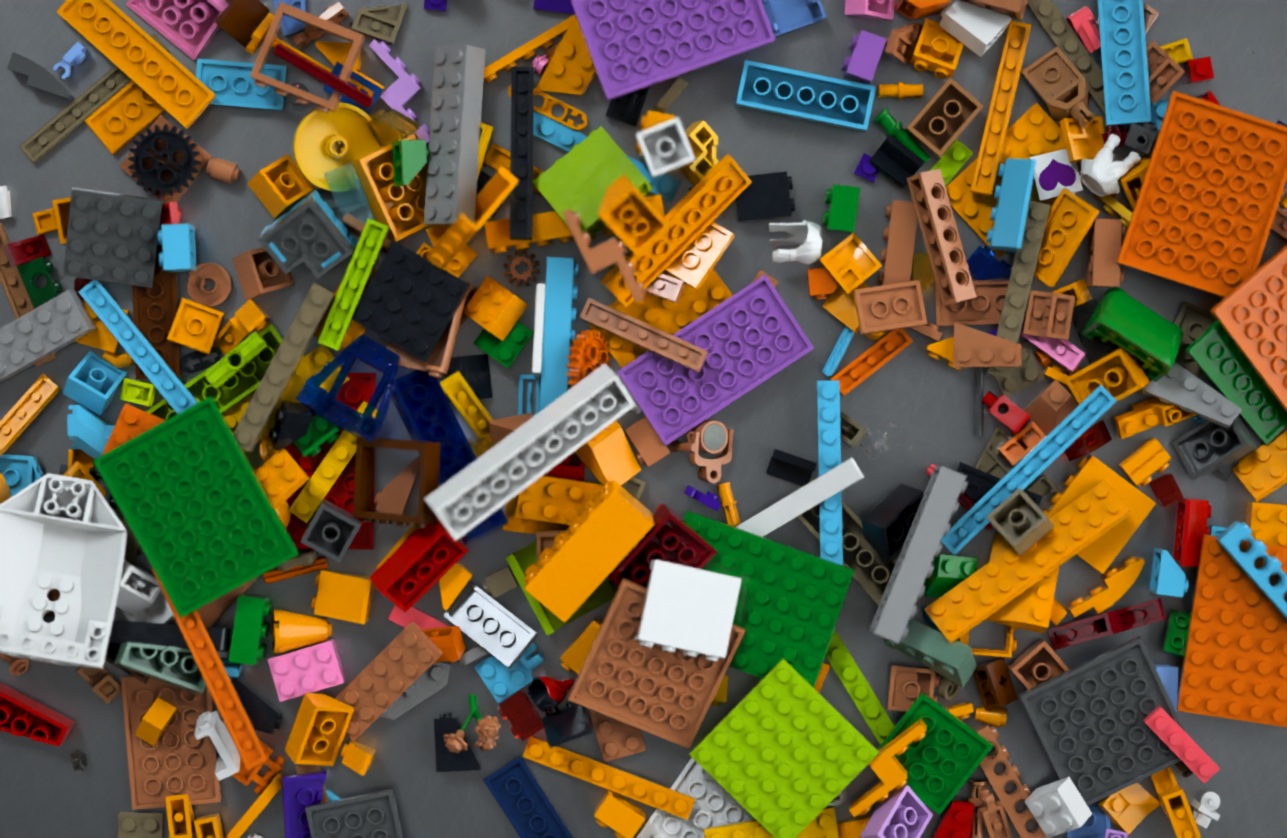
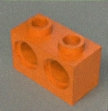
[999,421,1046,469]

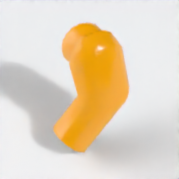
[102,351,134,368]

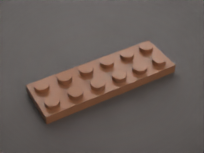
[334,621,444,742]

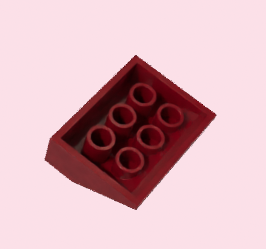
[608,504,717,588]

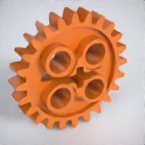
[566,330,612,388]

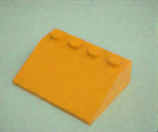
[349,133,428,242]
[985,534,1060,634]

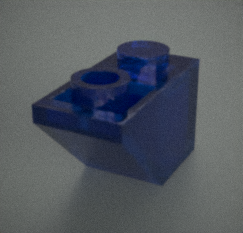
[966,245,1012,280]

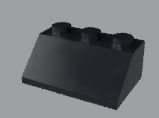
[861,483,923,563]

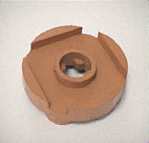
[187,263,232,307]

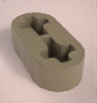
[653,76,689,113]

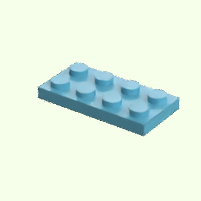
[196,58,287,111]

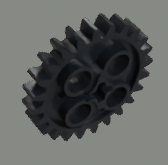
[128,124,201,197]

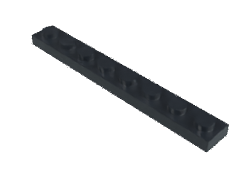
[510,67,534,240]

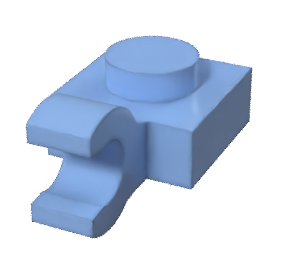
[53,41,88,80]

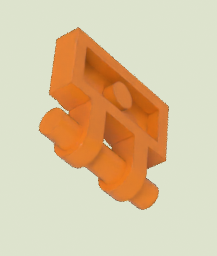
[232,739,286,795]

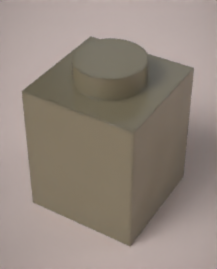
[483,565,519,598]

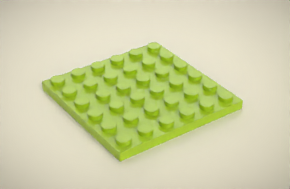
[689,658,879,838]

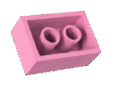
[267,638,346,702]

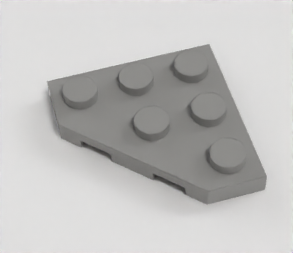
[380,662,451,720]

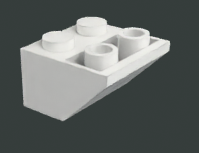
[116,559,161,615]

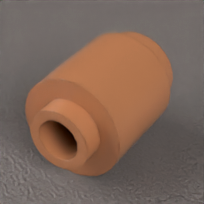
[206,158,240,185]

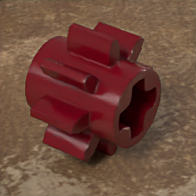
[1102,125,1129,148]

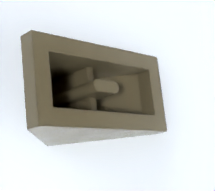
[840,411,867,448]

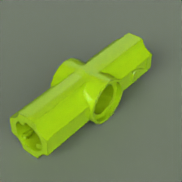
[204,331,268,389]

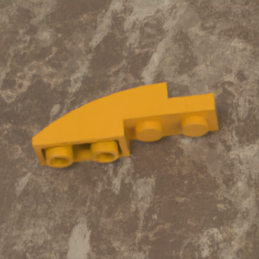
[1114,397,1198,439]
[1067,556,1145,618]

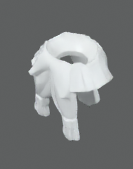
[1080,134,1141,197]
[769,219,823,265]

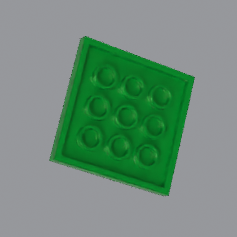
[877,692,994,815]

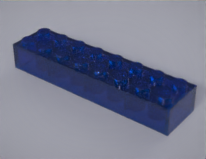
[387,370,508,546]

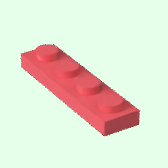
[1143,705,1220,784]

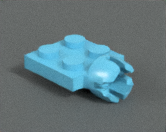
[474,642,544,703]

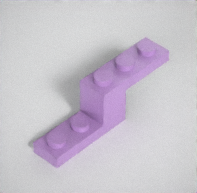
[369,40,430,146]

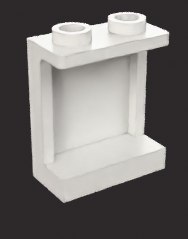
[195,710,241,781]

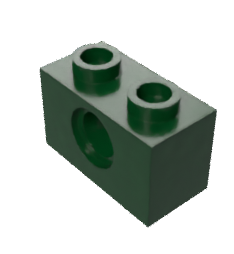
[17,257,63,308]

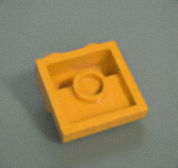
[910,18,964,79]

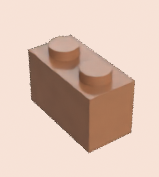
[625,416,671,467]

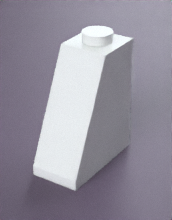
[939,0,1012,57]

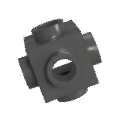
[1124,122,1159,156]

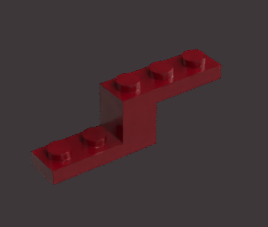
[1048,598,1166,650]

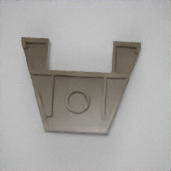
[975,426,1058,496]

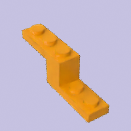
[849,719,926,817]
[1150,766,1201,838]

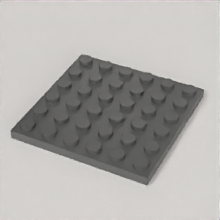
[1019,636,1185,806]

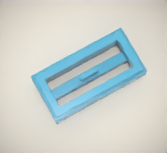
[518,374,541,417]

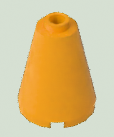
[271,609,332,654]

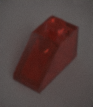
[1064,420,1112,461]

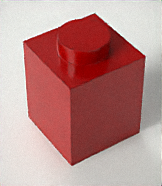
[1184,56,1214,85]

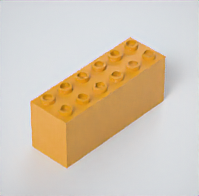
[524,480,654,623]

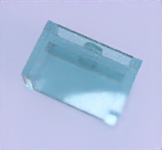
[324,162,369,215]

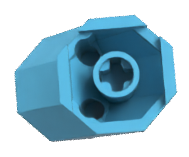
[67,404,115,459]

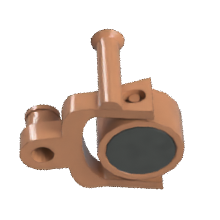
[670,420,733,483]

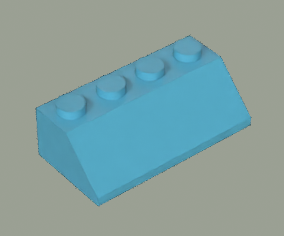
[986,158,1036,253]

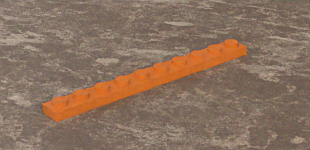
[152,569,269,771]

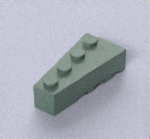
[883,619,977,688]
[114,642,206,694]

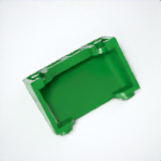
[1082,287,1184,382]

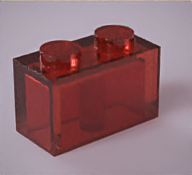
[498,688,544,742]

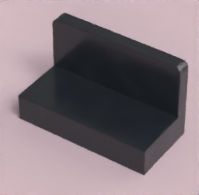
[869,134,925,188]
[766,449,817,486]

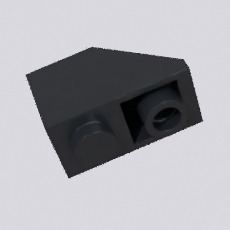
[269,401,313,450]

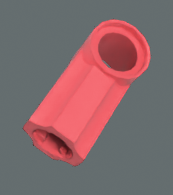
[1066,6,1101,54]

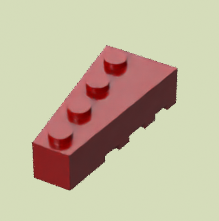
[0,682,75,747]

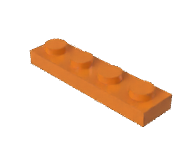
[830,329,913,396]

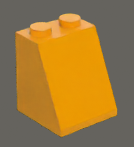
[311,569,374,624]
[560,617,602,674]

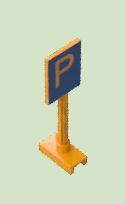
[245,13,385,116]

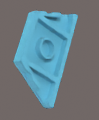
[0,454,44,497]

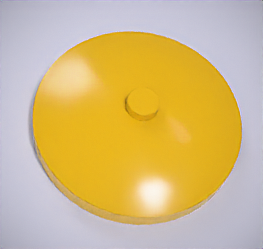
[293,103,382,192]

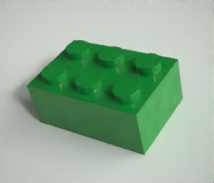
[228,592,273,665]

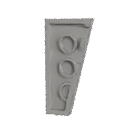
[1142,362,1242,429]

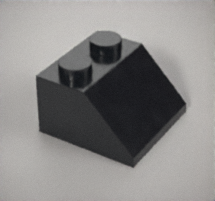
[444,354,493,403]

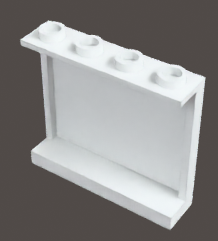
[635,560,741,662]

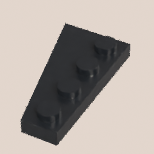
[956,461,1043,506]

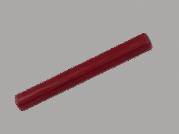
[273,44,374,109]

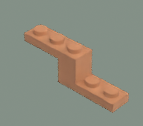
[562,209,646,303]

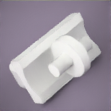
[1191,791,1221,829]

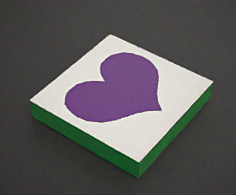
[1029,149,1083,201]

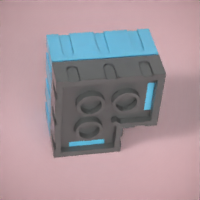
[258,190,357,279]

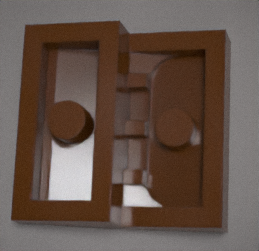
[214,0,269,48]

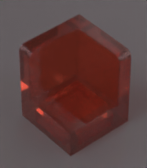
[1149,473,1183,507]

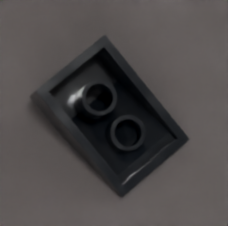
[542,701,593,748]

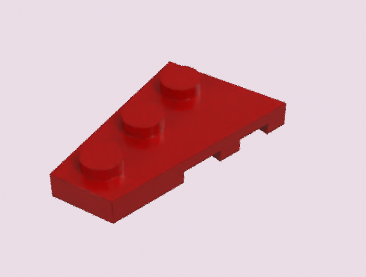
[932,800,974,838]

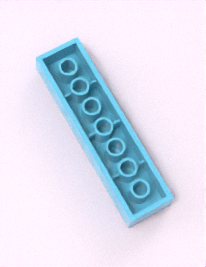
[539,257,579,412]

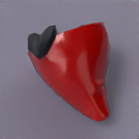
[528,676,574,712]

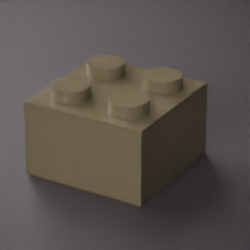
[986,488,1054,556]

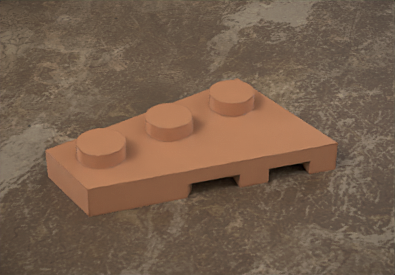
[953,322,1022,367]

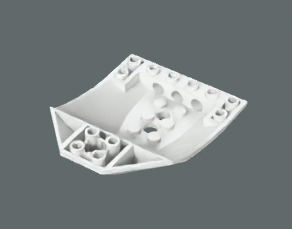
[0,473,127,668]

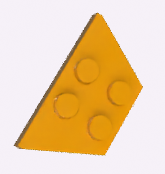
[535,16,596,95]

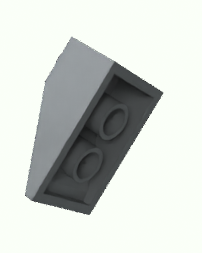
[1172,415,1257,480]

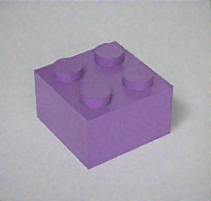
[841,30,887,85]

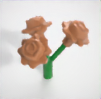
[444,694,501,753]

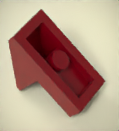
[3,234,52,267]

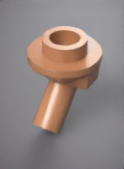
[0,654,29,676]

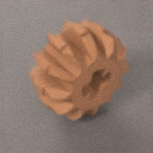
[503,250,541,287]

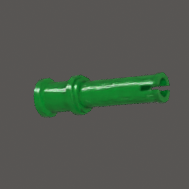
[873,107,931,165]

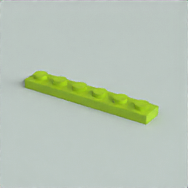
[318,218,389,351]
[826,630,895,744]

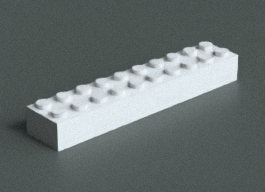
[425,363,635,541]

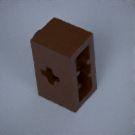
[973,657,1018,710]

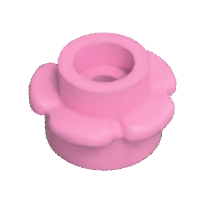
[531,55,550,75]

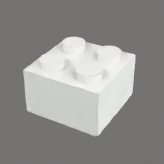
[636,117,695,178]
[1024,777,1092,838]

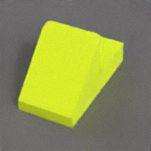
[119,378,158,407]

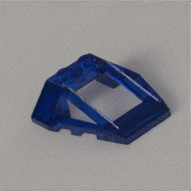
[296,334,400,443]

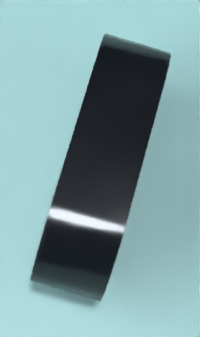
[180,346,222,373]

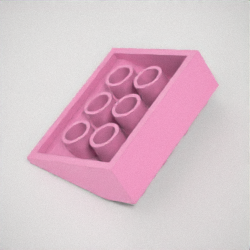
[126,0,229,60]

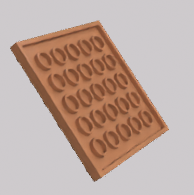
[568,578,745,749]

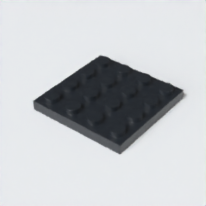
[352,241,471,363]

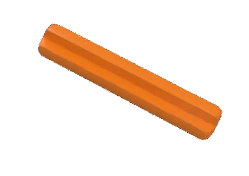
[263,556,328,584]

